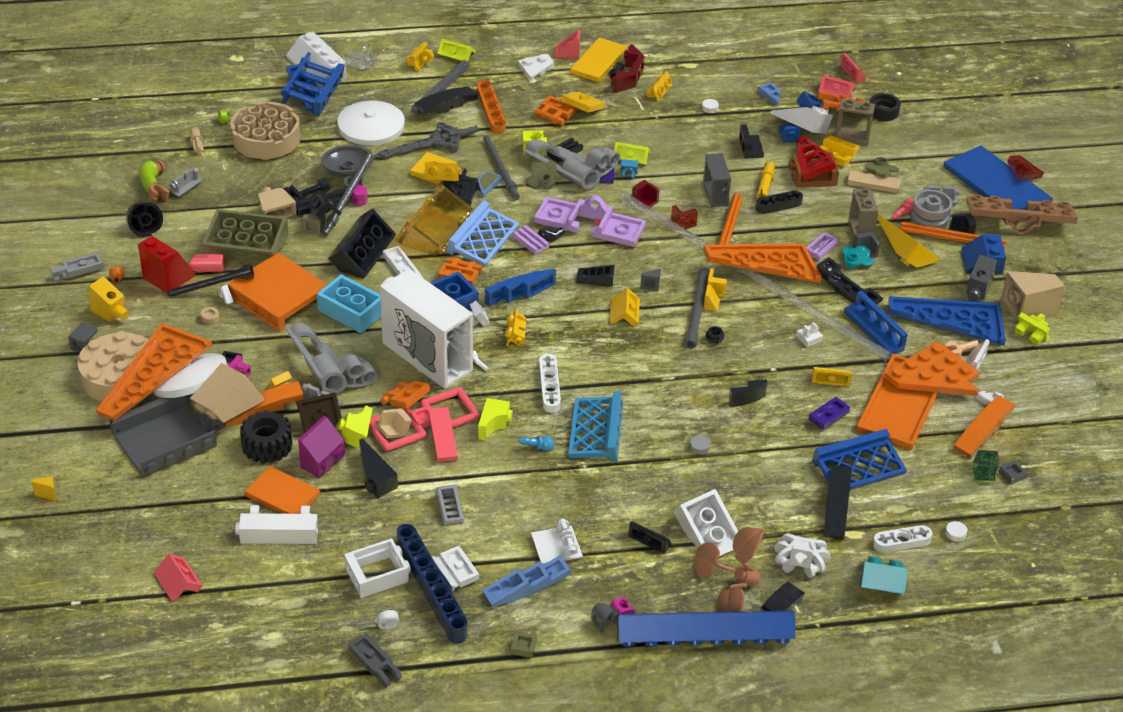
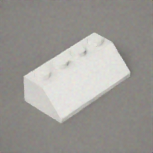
[286,32,347,88]

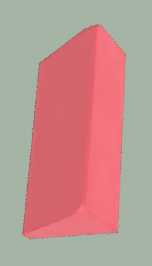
[840,52,866,83]

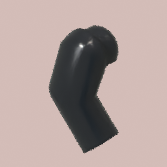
[538,227,565,242]

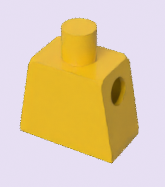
[89,276,130,322]

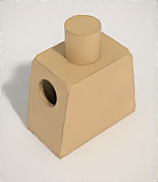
[258,187,297,218]

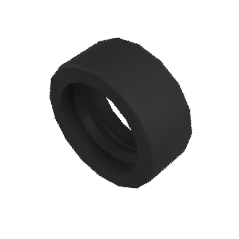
[869,93,901,121]

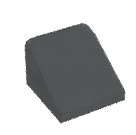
[640,269,661,291]

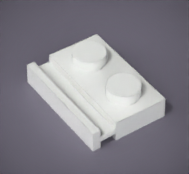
[432,546,479,591]

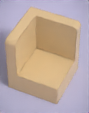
[377,408,412,438]

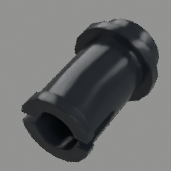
[609,62,624,80]

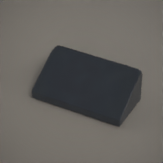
[628,521,672,554]

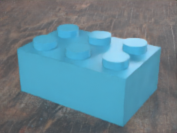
[317,274,381,333]

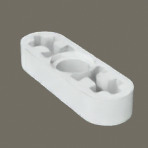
[873,525,932,553]

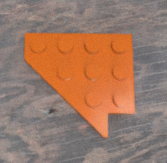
[884,341,980,396]

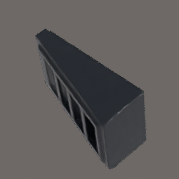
[576,265,615,286]

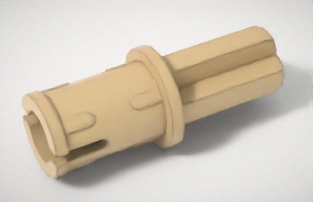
[190,127,204,154]

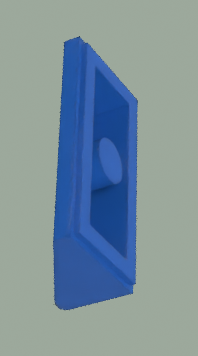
[797,91,822,108]

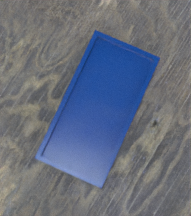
[943,145,1053,210]

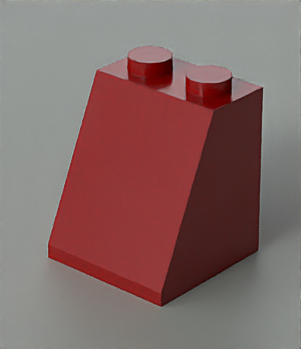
[138,235,195,293]

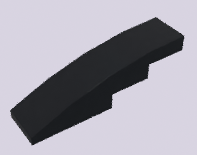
[414,86,478,113]
[823,465,852,540]

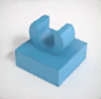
[620,159,638,179]

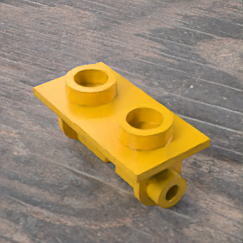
[646,71,672,101]
[425,162,462,181]
[505,308,527,346]

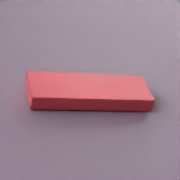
[428,407,458,462]

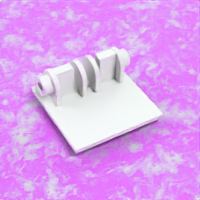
[531,519,583,565]

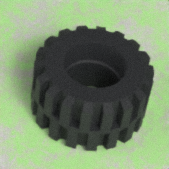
[240,411,293,464]

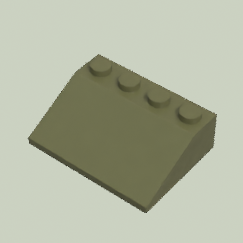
[202,209,289,255]

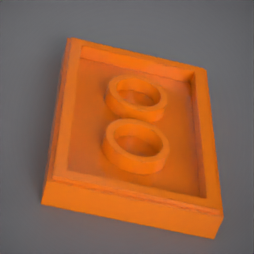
[245,466,320,514]

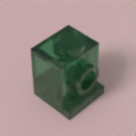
[973,450,1000,481]

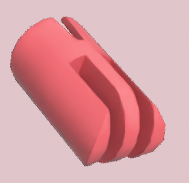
[189,254,225,272]

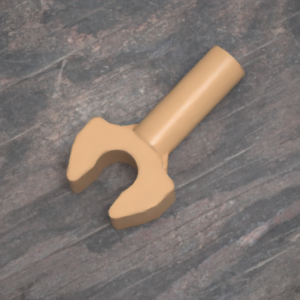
[945,340,979,358]

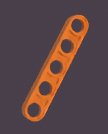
[477,80,506,134]

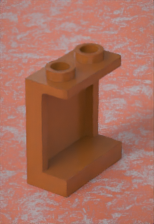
[788,152,839,187]

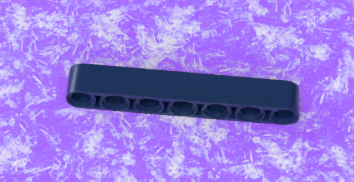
[397,524,468,644]

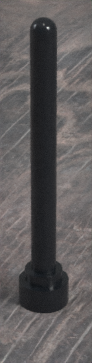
[167,263,254,297]

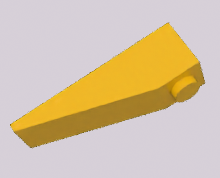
[877,215,940,268]

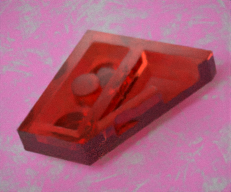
[1007,155,1044,180]

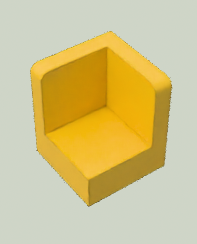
[707,268,727,298]

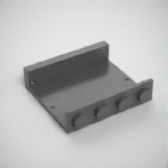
[109,395,217,478]

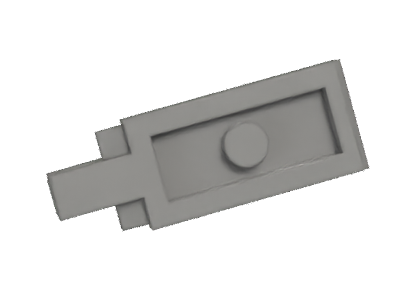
[50,252,104,281]

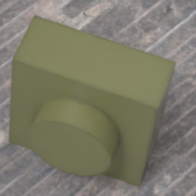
[511,632,537,658]

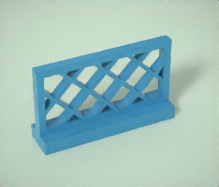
[568,391,623,462]

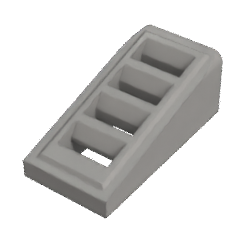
[435,484,465,525]

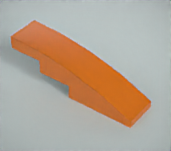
[225,381,303,427]
[954,395,1015,458]

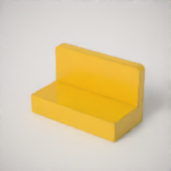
[610,288,640,326]

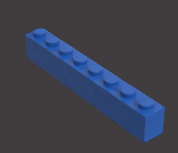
[617,610,796,646]

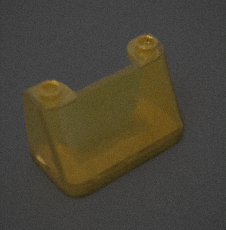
[395,183,473,256]

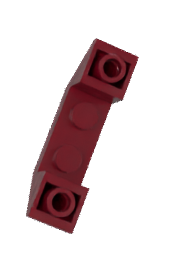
[611,44,645,93]

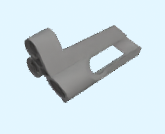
[524,140,620,189]
[286,322,378,394]

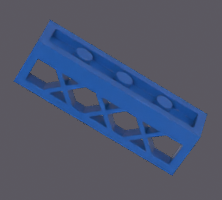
[844,290,908,357]

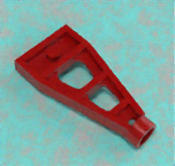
[797,136,836,180]

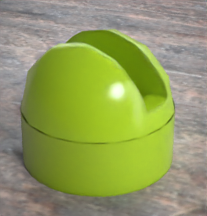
[218,110,231,124]

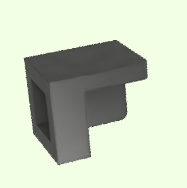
[853,230,880,258]
[68,322,98,353]

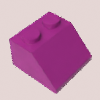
[298,416,345,478]

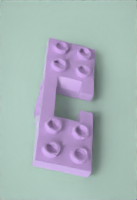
[534,195,646,247]

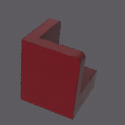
[632,180,660,209]

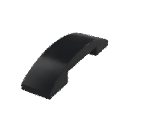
[816,257,883,306]

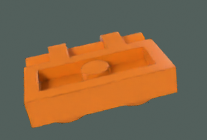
[534,95,577,126]
[438,257,483,286]
[380,380,430,409]

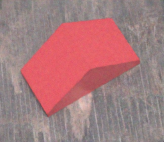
[554,29,581,59]

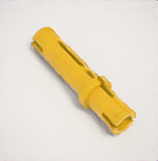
[756,161,776,199]

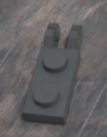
[348,633,402,688]

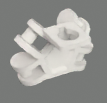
[774,533,831,578]

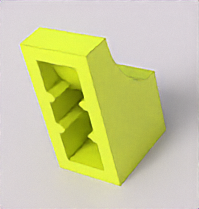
[478,398,513,441]
[336,405,372,448]

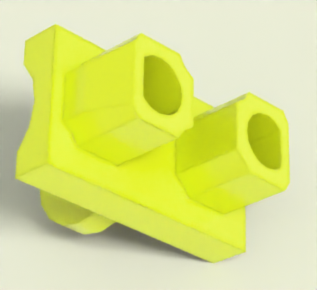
[1015,312,1050,345]

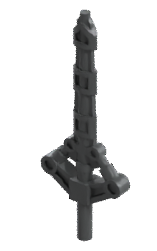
[375,122,479,159]

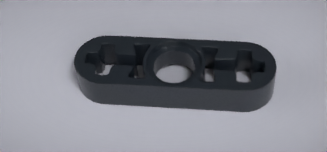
[755,190,803,214]

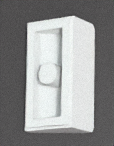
[966,339,989,370]

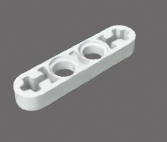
[539,354,561,413]

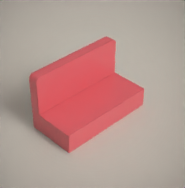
[818,75,856,98]
[154,554,202,601]

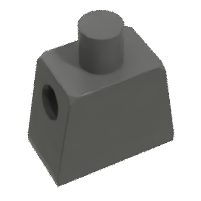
[967,255,997,300]

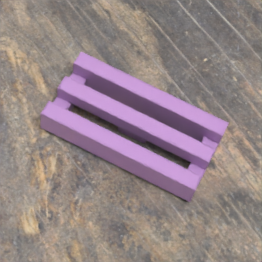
[512,225,549,255]
[806,232,839,261]

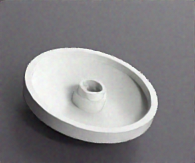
[337,101,405,146]
[153,353,228,398]

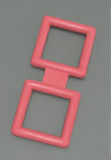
[369,387,481,452]

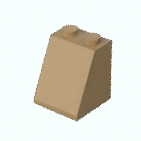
[1000,271,1065,321]
[190,363,265,423]

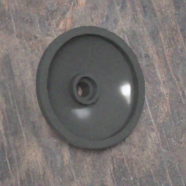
[321,145,373,176]

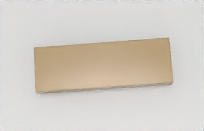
[847,170,901,194]

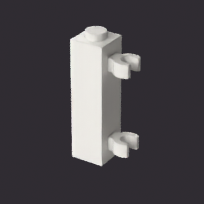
[235,505,318,544]

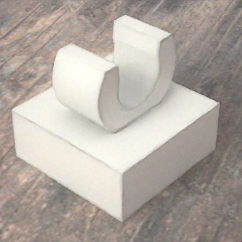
[470,301,490,326]
[796,322,823,347]

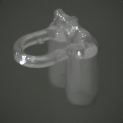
[343,44,377,71]

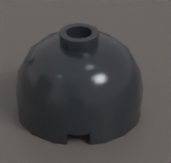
[126,200,163,237]

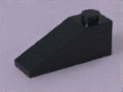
[359,438,398,499]

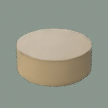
[200,307,220,325]

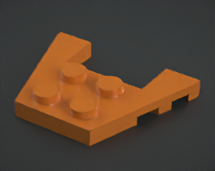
[816,90,866,115]

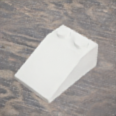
[770,106,833,134]
[674,489,738,557]

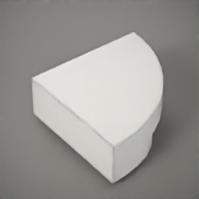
[217,285,234,304]
[976,391,1004,406]

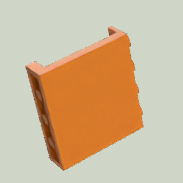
[228,253,327,332]

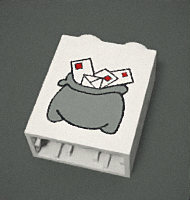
[379,269,473,389]

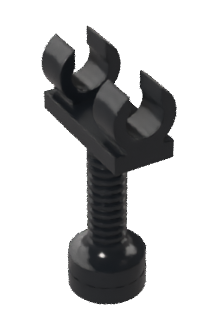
[283,177,330,201]

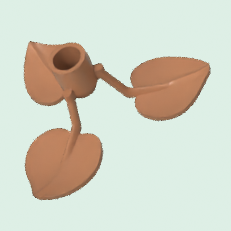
[694,527,765,612]

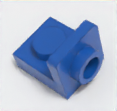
[778,124,801,143]

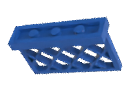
[812,429,907,490]

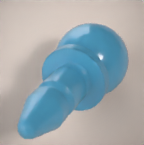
[517,436,555,451]

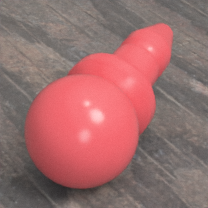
[892,198,914,219]

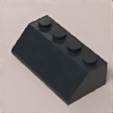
[328,208,396,278]

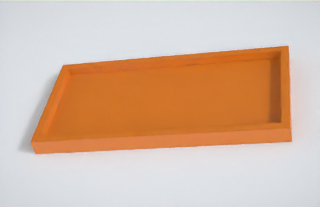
[856,354,939,450]

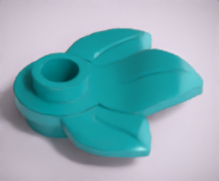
[842,245,875,269]

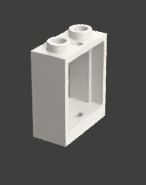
[344,538,411,598]

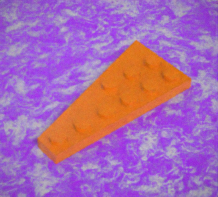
[703,243,822,284]
[96,323,213,421]

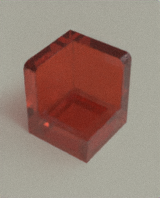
[671,205,698,231]

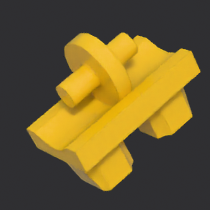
[405,42,434,71]

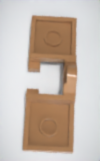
[966,194,1078,235]

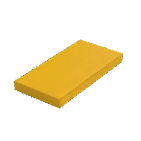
[570,37,627,83]

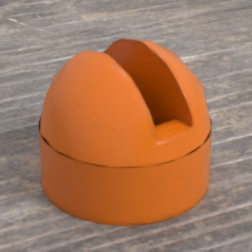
[109,267,124,282]

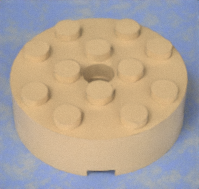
[231,102,301,160]
[77,331,148,401]

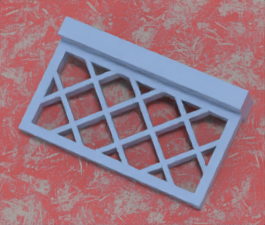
[447,200,520,267]

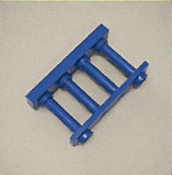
[281,52,345,116]

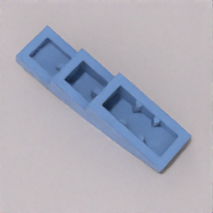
[483,555,572,607]

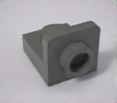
[196,412,226,432]

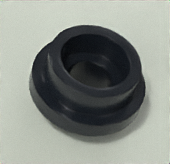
[705,326,724,343]

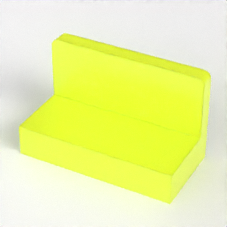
[437,38,476,61]
[614,142,651,165]

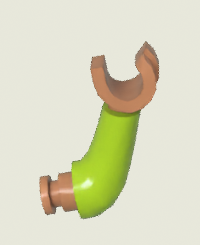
[139,160,170,205]

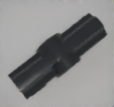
[295,188,349,216]

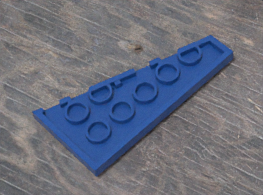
[888,296,1006,346]

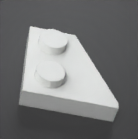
[518,54,554,82]

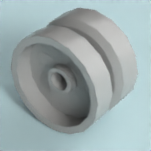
[910,189,953,229]

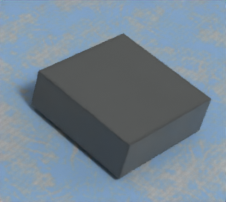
[998,461,1028,485]

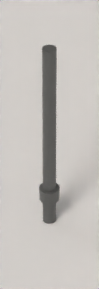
[483,135,520,200]
[321,153,374,236]

